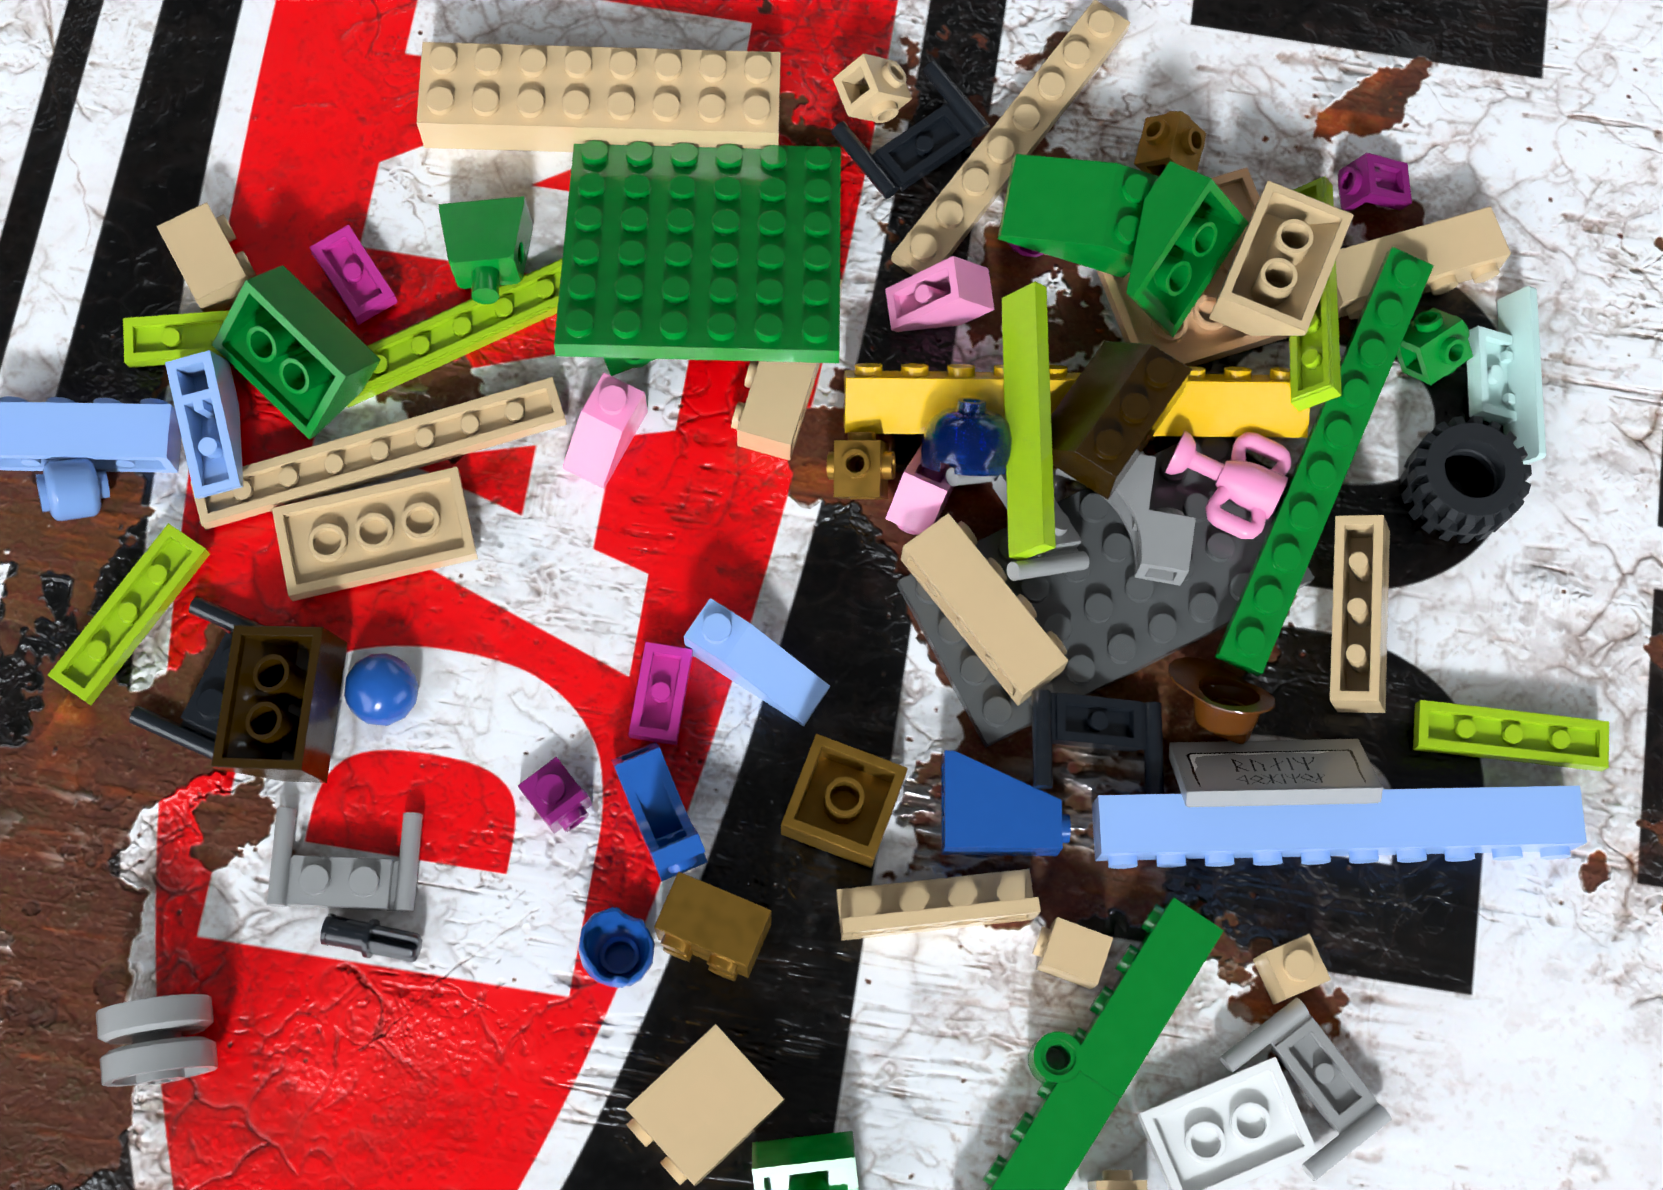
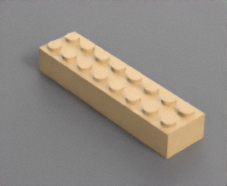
[416,42,781,152]

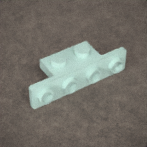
[1467,286,1546,464]

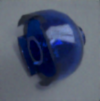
[920,398,1012,476]

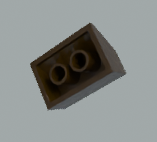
[1051,341,1192,500]
[211,625,347,783]

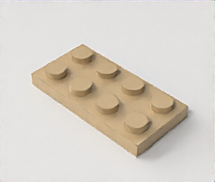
[272,467,478,601]

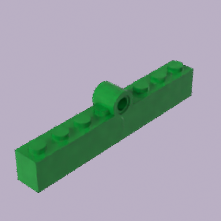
[982,897,1224,1190]

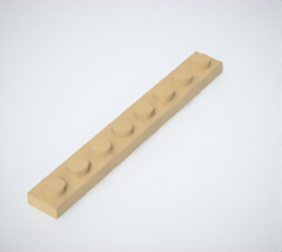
[891,0,1131,276]
[190,377,567,530]

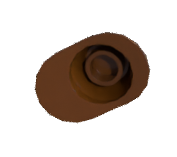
[1168,657,1275,744]

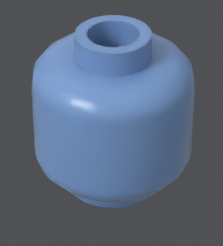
[36,458,110,521]

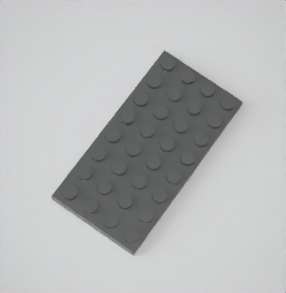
[897,437,1314,748]

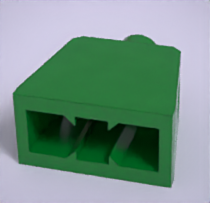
[439,196,533,304]

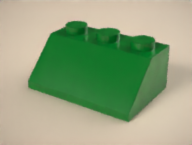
[212,265,381,439]

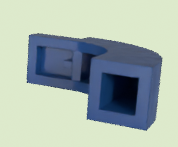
[611,742,708,881]

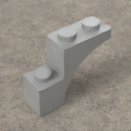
[1055,451,1196,586]

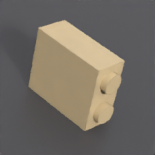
[625,1024,784,1186]

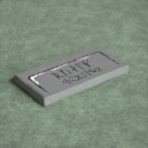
[1169,739,1383,807]

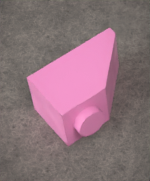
[885,256,995,332]
[563,372,648,489]
[886,438,968,535]

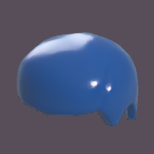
[344,653,418,726]
[578,907,655,988]

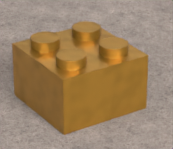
[781,734,908,868]
[654,872,771,981]

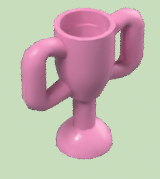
[1165,431,1292,539]

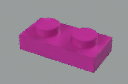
[309,225,398,325]
[629,642,693,745]

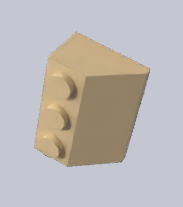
[1209,180,1354,336]

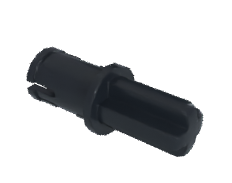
[320,913,422,962]

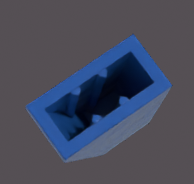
[941,750,1071,856]

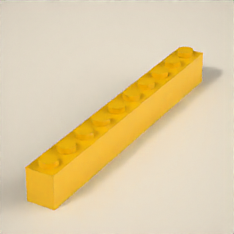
[844,363,1310,438]

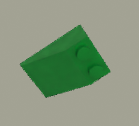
[997,154,1159,278]
[1126,161,1249,337]
[752,1131,860,1190]

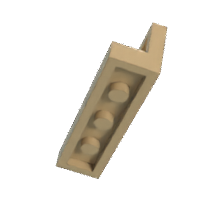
[836,869,1041,941]

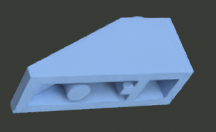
[165,350,243,499]
[684,598,830,726]

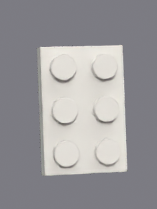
[1137,1057,1318,1190]

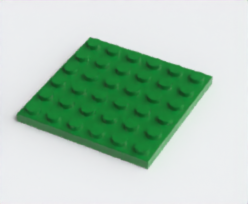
[554,140,841,363]

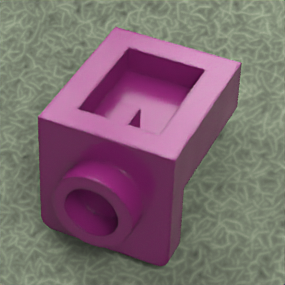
[1338,153,1412,212]
[518,757,592,834]

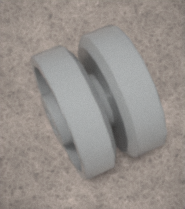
[96,994,218,1087]

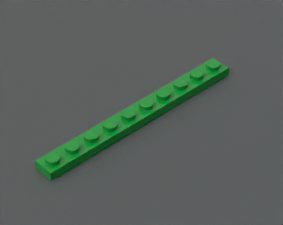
[1215,247,1434,677]

